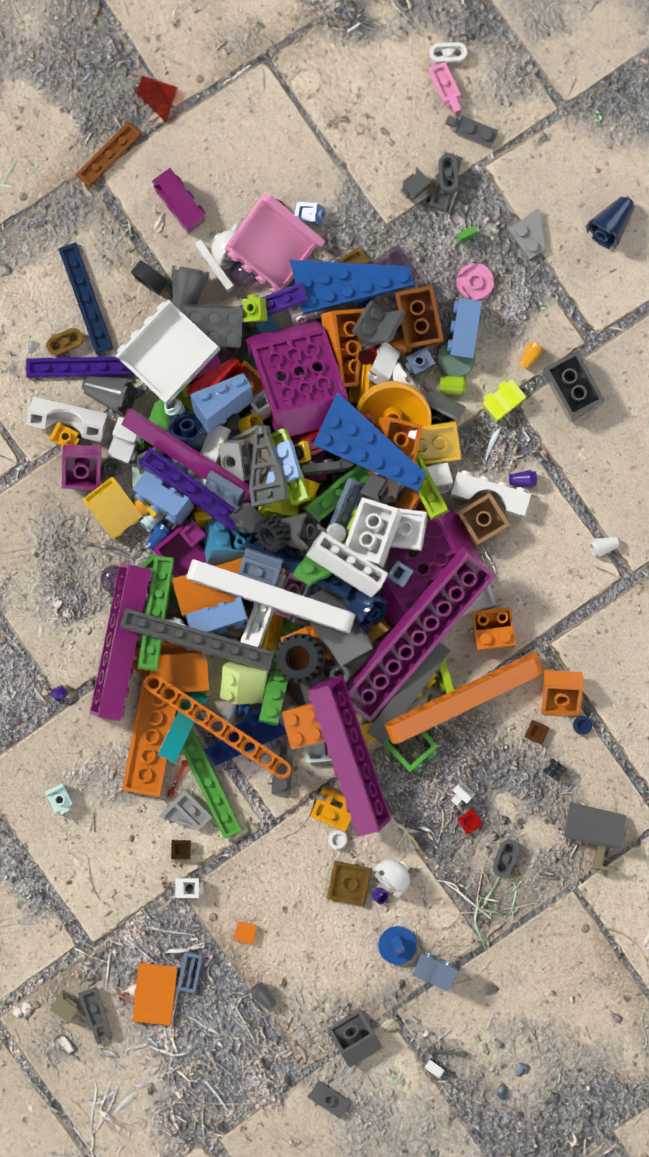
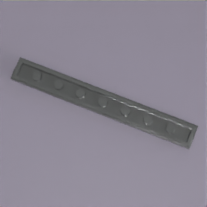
[120,608,275,672]

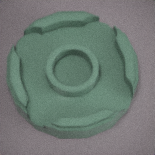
[438,342,476,376]

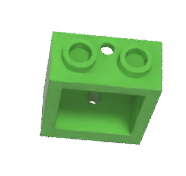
[383,712,438,773]

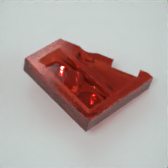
[136,76,178,123]

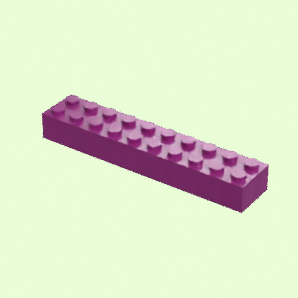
[346,547,496,722]

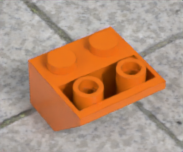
[472,607,516,651]

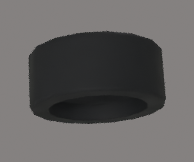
[131,260,168,294]

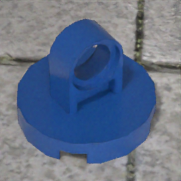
[378,926,417,965]

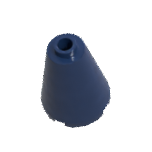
[585,197,635,249]
[168,410,207,453]
[339,587,389,631]

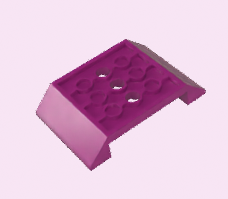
[244,320,349,438]
[380,509,486,629]

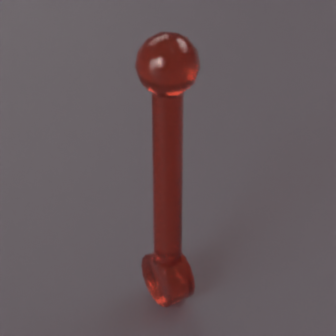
[167,760,188,797]

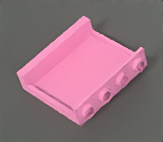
[224,193,325,293]

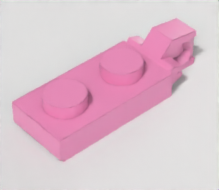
[428,62,462,115]

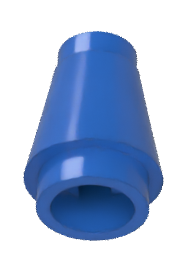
[146,522,173,550]

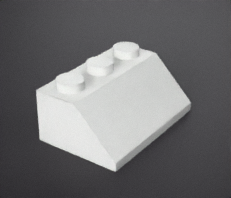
[345,498,402,568]

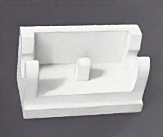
[367,342,400,384]

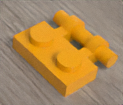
[310,787,351,832]

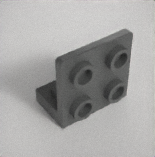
[352,301,406,346]

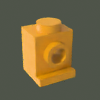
[49,422,81,448]

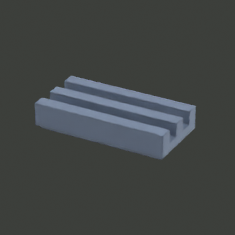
[177,952,204,994]

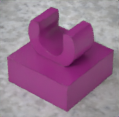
[179,520,207,547]

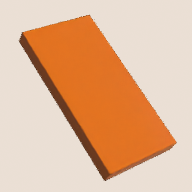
[171,558,243,616]

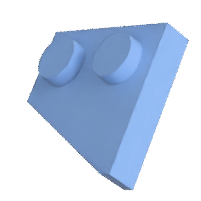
[266,440,302,484]

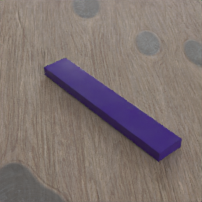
[26,356,136,378]
[138,447,236,532]

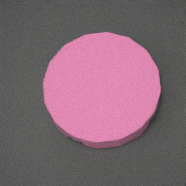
[456,263,494,301]

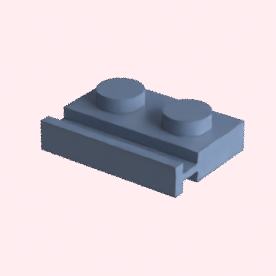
[205,470,244,509]
[238,548,284,587]

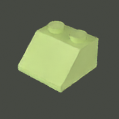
[220,660,268,705]

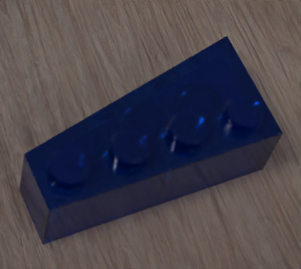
[203,705,287,767]

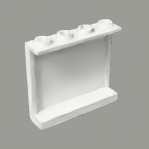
[116,300,221,405]

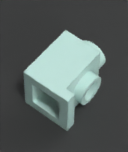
[45,784,74,815]

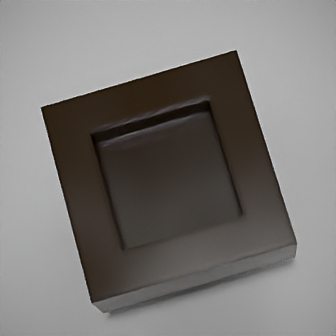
[171,840,191,860]

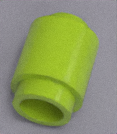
[440,376,467,396]

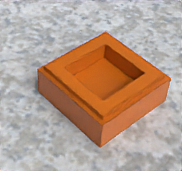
[234,921,258,945]

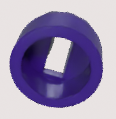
[50,685,67,701]
[372,887,389,905]

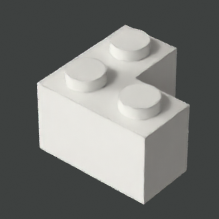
[107,417,142,466]

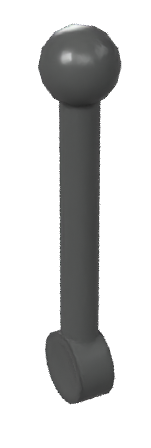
[427,1046,468,1058]

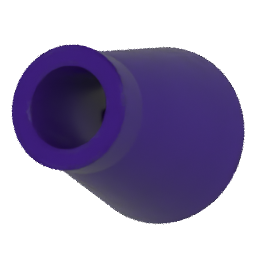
[509,469,537,488]

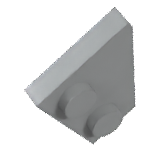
[508,209,545,261]
[160,789,213,831]

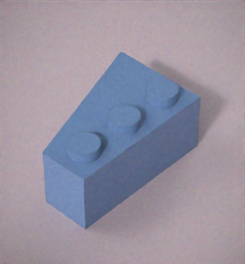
[447,298,482,359]
[191,373,253,435]
[132,471,194,525]
[186,596,248,635]

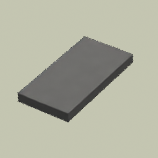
[308,589,372,668]

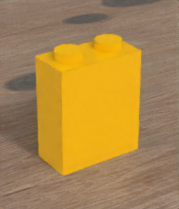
[82,477,142,539]

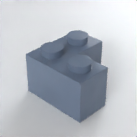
[412,952,458,992]

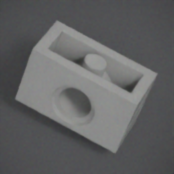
[218,439,252,481]

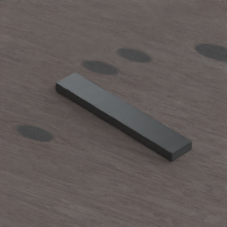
[367,642,451,744]

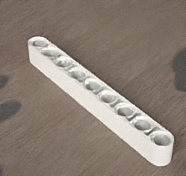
[186,560,356,634]

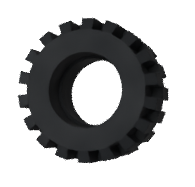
[274,633,327,683]

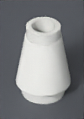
[589,537,619,557]

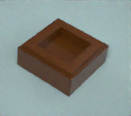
[524,720,550,745]

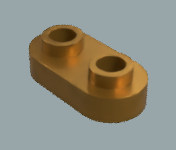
[46,328,83,356]

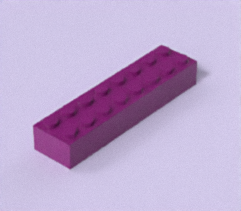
[89,563,153,721]
[308,675,392,837]

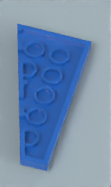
[289,260,414,315]
[313,392,427,492]

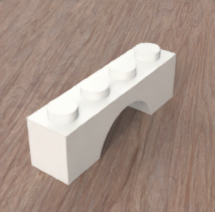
[26,397,108,442]
[380,463,453,504]
[450,471,531,518]

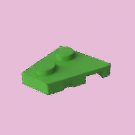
[293,556,332,585]

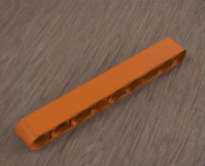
[385,653,544,744]
[145,675,292,780]

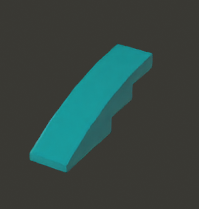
[157,692,208,763]

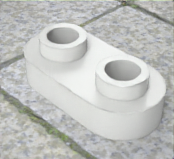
[429,42,467,63]

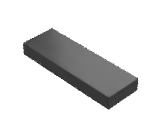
[428,152,463,212]

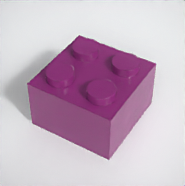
[61,444,102,490]

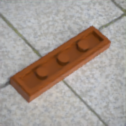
[76,121,142,189]

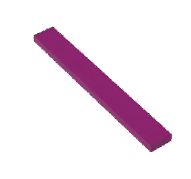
[121,408,251,504]

